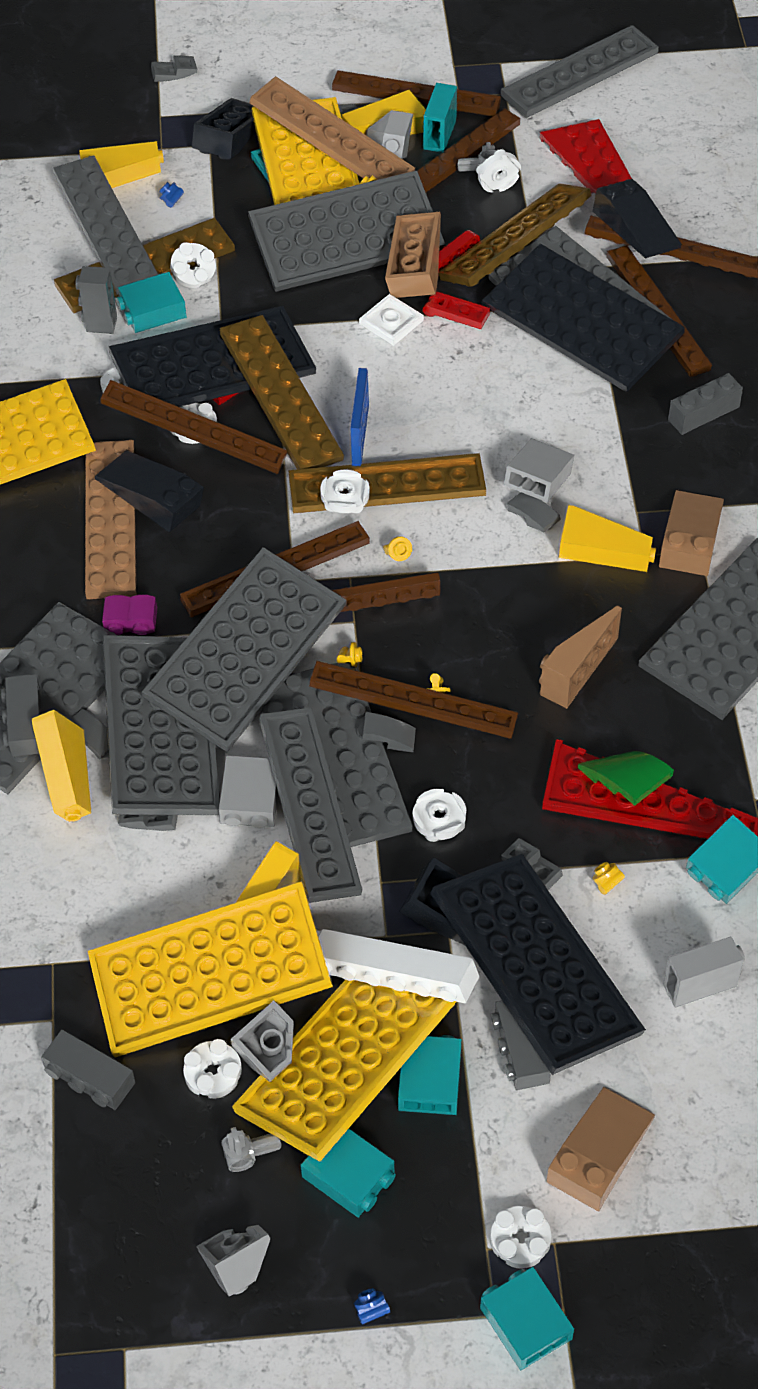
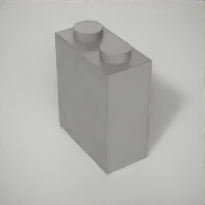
[504,438,575,503]
[219,756,278,828]
[663,936,745,1008]

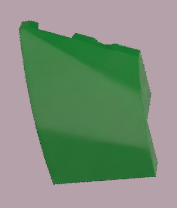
[578,751,674,806]

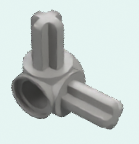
[458,142,500,174]
[221,1127,281,1172]

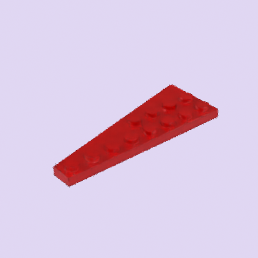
[540,119,632,194]
[542,739,758,839]

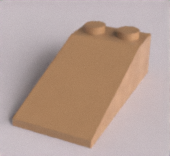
[385,212,441,298]
[659,490,724,576]
[539,606,622,708]
[547,1087,655,1212]

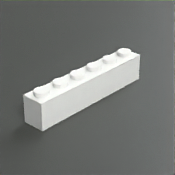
[319,929,479,1003]

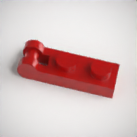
[423,292,490,329]

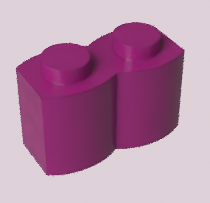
[102,595,157,635]

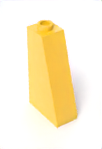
[342,90,426,136]
[79,141,164,188]
[559,505,656,572]
[32,710,91,822]
[236,841,301,903]

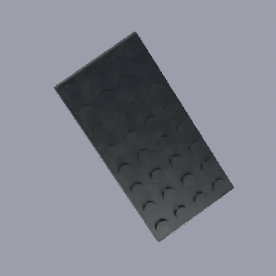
[482,244,685,392]
[109,306,316,407]
[430,853,646,1075]

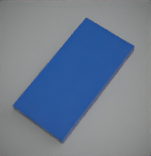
[350,368,369,466]

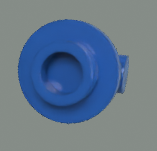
[159,182,184,208]
[354,1288,390,1325]

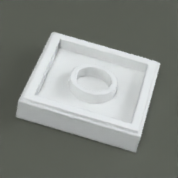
[359,294,424,346]

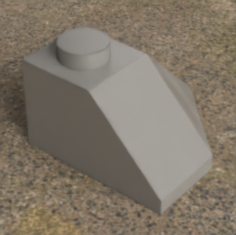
[367,110,413,158]
[231,1001,294,1082]
[196,1225,270,1296]

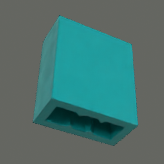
[423,82,457,153]
[116,272,187,333]
[686,815,758,904]
[398,1035,462,1115]
[301,1129,395,1218]
[480,1267,574,1371]

